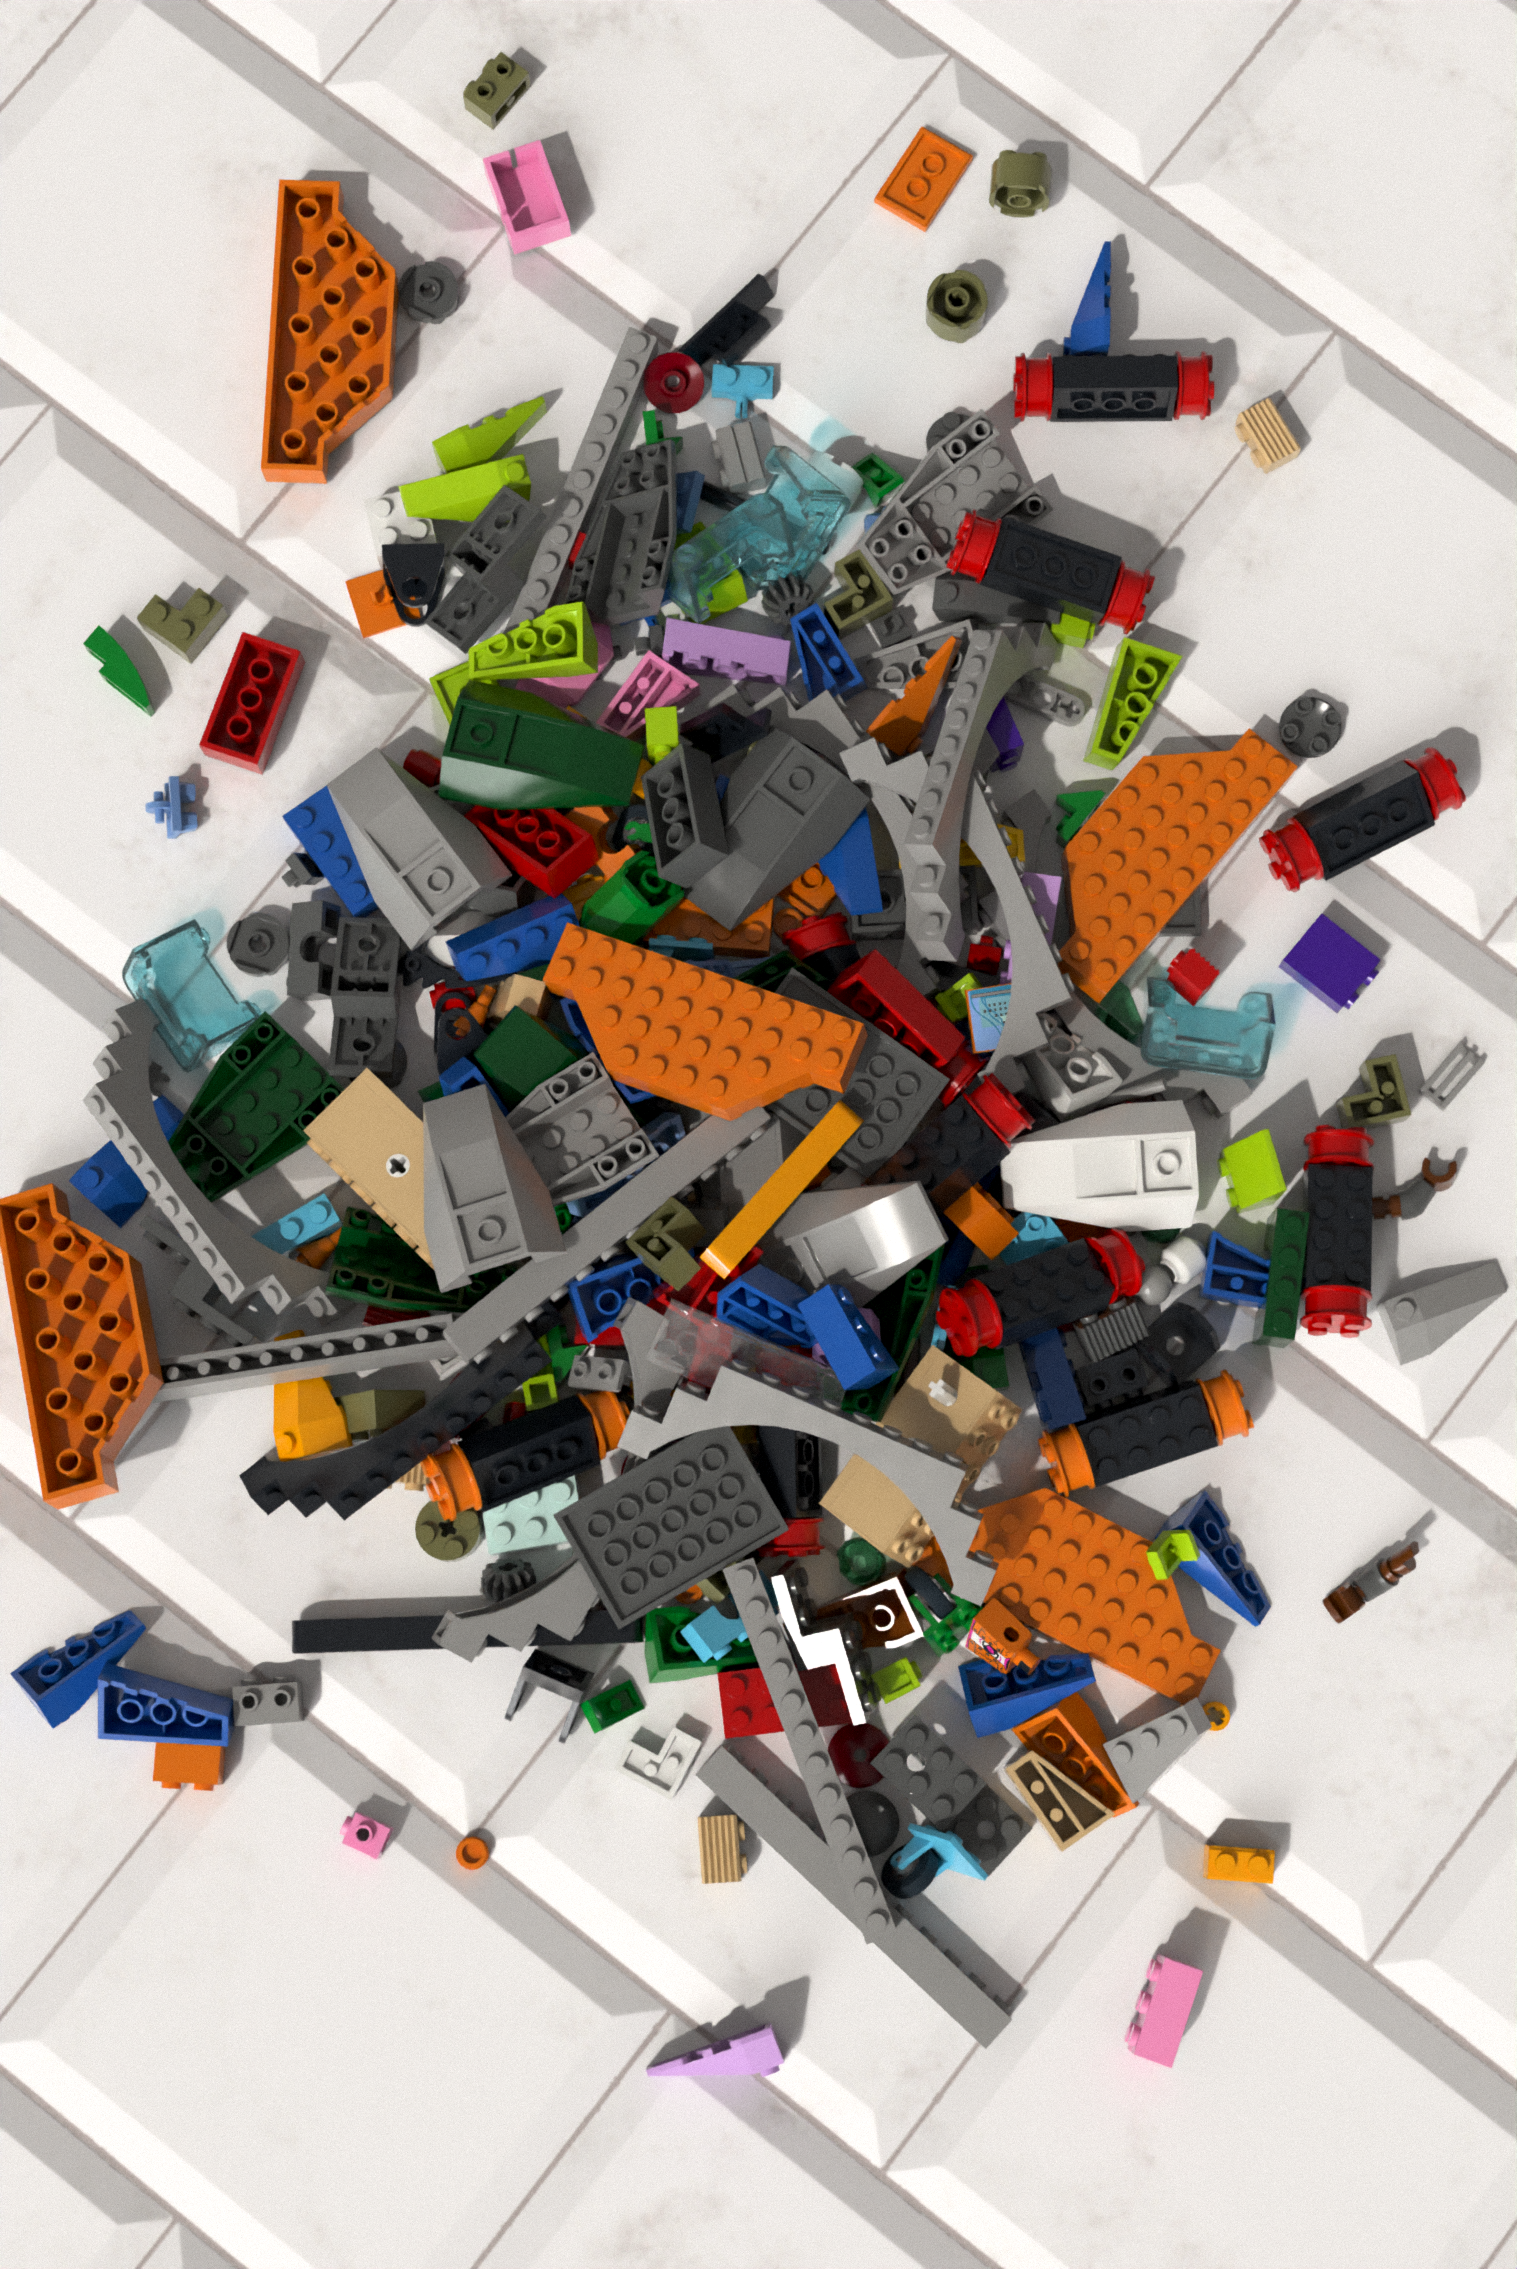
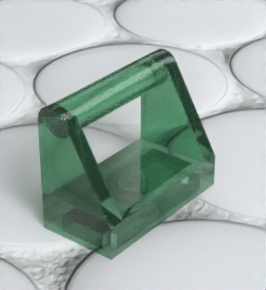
[1094,980,1144,1045]

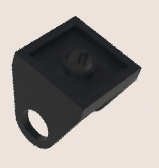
[382,543,445,627]
[433,990,493,1075]
[1130,1301,1221,1387]
[505,1648,595,1744]

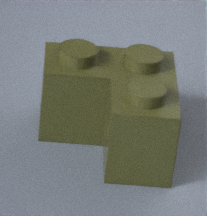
[823,549,893,640]
[137,588,229,664]
[1336,1054,1411,1130]
[625,1196,707,1291]
[334,1389,425,1441]

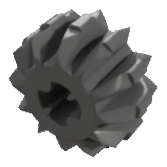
[761,572,815,627]
[481,1558,536,1603]

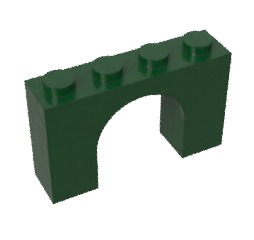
[1252,1208,1310,1348]

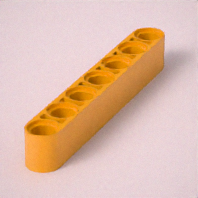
[699,1100,864,1279]

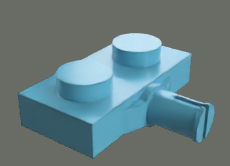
[712,364,774,419]

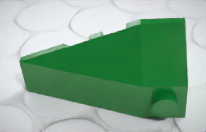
[644,1606,759,1683]

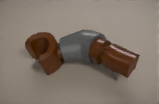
[1372,1157,1457,1220]
[1322,1541,1419,1624]

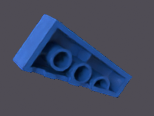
[282,785,379,918]
[445,893,580,982]
[567,1247,696,1343]

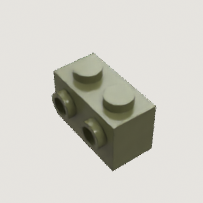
[463,52,531,130]

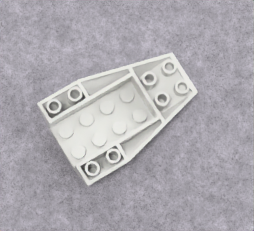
[1000,1100,1199,1232]

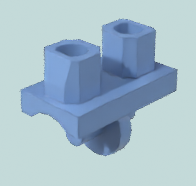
[145,776,198,839]

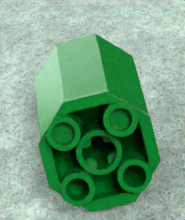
[579,851,684,946]

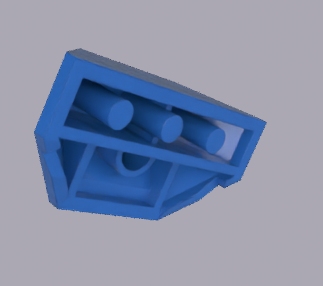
[716,1264,818,1349]

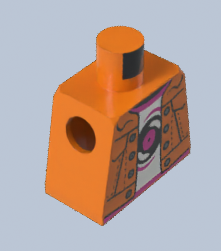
[965,1597,1041,1675]

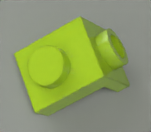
[935,973,983,1022]
[1146,1530,1200,1580]
[871,1657,923,1704]

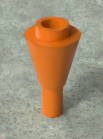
[453,985,497,1037]
[295,1226,342,1270]

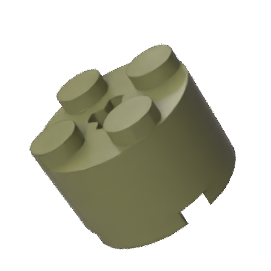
[989,150,1052,218]
[925,270,988,343]
[415,1501,483,1562]

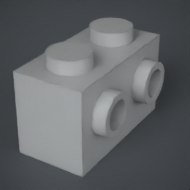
[232,1676,304,1726]

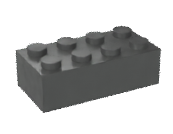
[641,743,729,888]

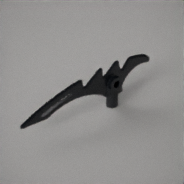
[398,940,517,989]

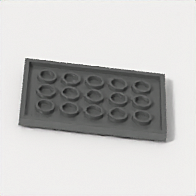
[766,967,950,1178]
[553,1426,789,1629]

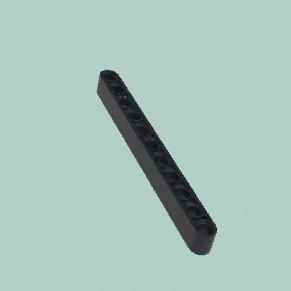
[292,1610,644,1654]

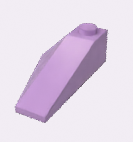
[646,2022,784,2077]

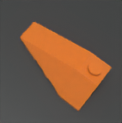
[866,635,962,756]
[1011,1692,1139,1817]

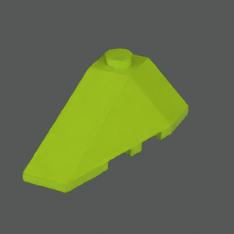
[432,396,547,475]
[398,454,531,523]
[469,602,598,680]

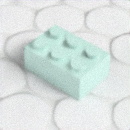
[482,1475,580,1556]

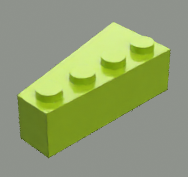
[1083,637,1183,770]

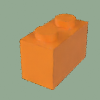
[153,1742,226,1791]

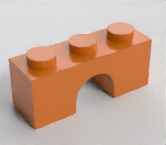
[564,807,643,883]

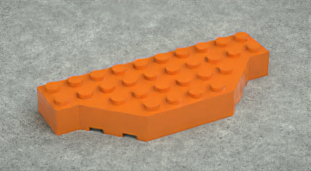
[261,179,399,484]
[1057,728,1298,1004]
[543,922,868,1121]
[0,1183,163,1510]
[911,1488,1221,1705]

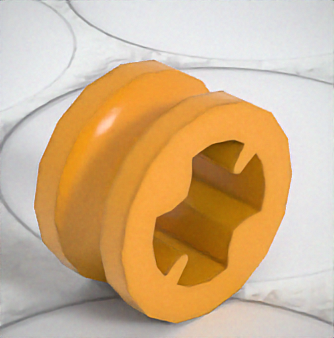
[1202,1701,1230,1731]

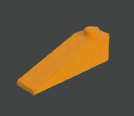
[273,1330,353,1462]

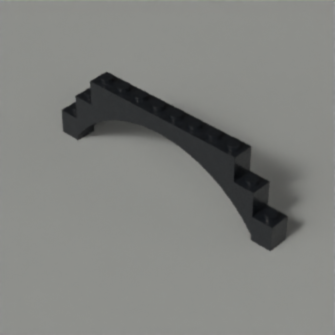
[239,1256,564,1521]

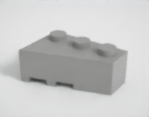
[1102,1697,1212,1803]

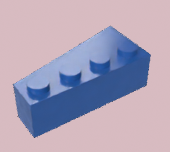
[98,1663,235,1746]

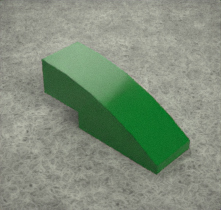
[83,625,155,717]

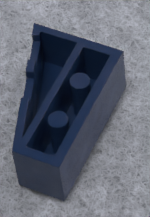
[1018,1328,1086,1430]

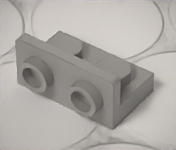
[568,1355,633,1393]

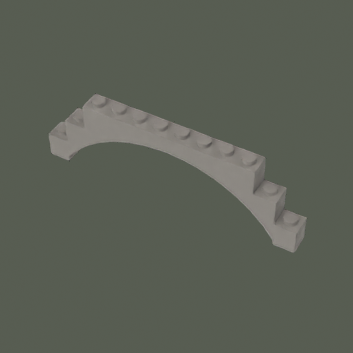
[903,623,1058,962]
[703,684,970,1001]
[839,737,1075,1095]
[977,789,1253,1119]
[83,999,358,1326]
[432,1297,691,1663]
[617,1359,999,1606]

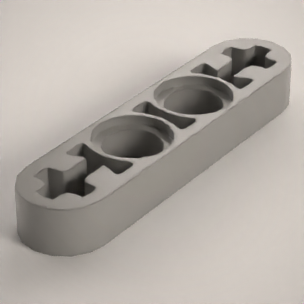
[1003,675,1085,727]

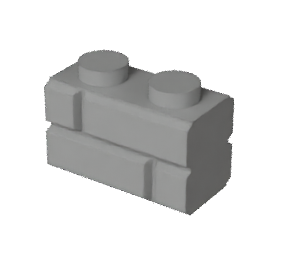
[711,421,766,495]

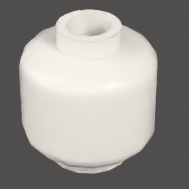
[1159,1236,1206,1284]

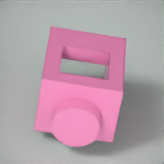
[340,1812,394,1859]

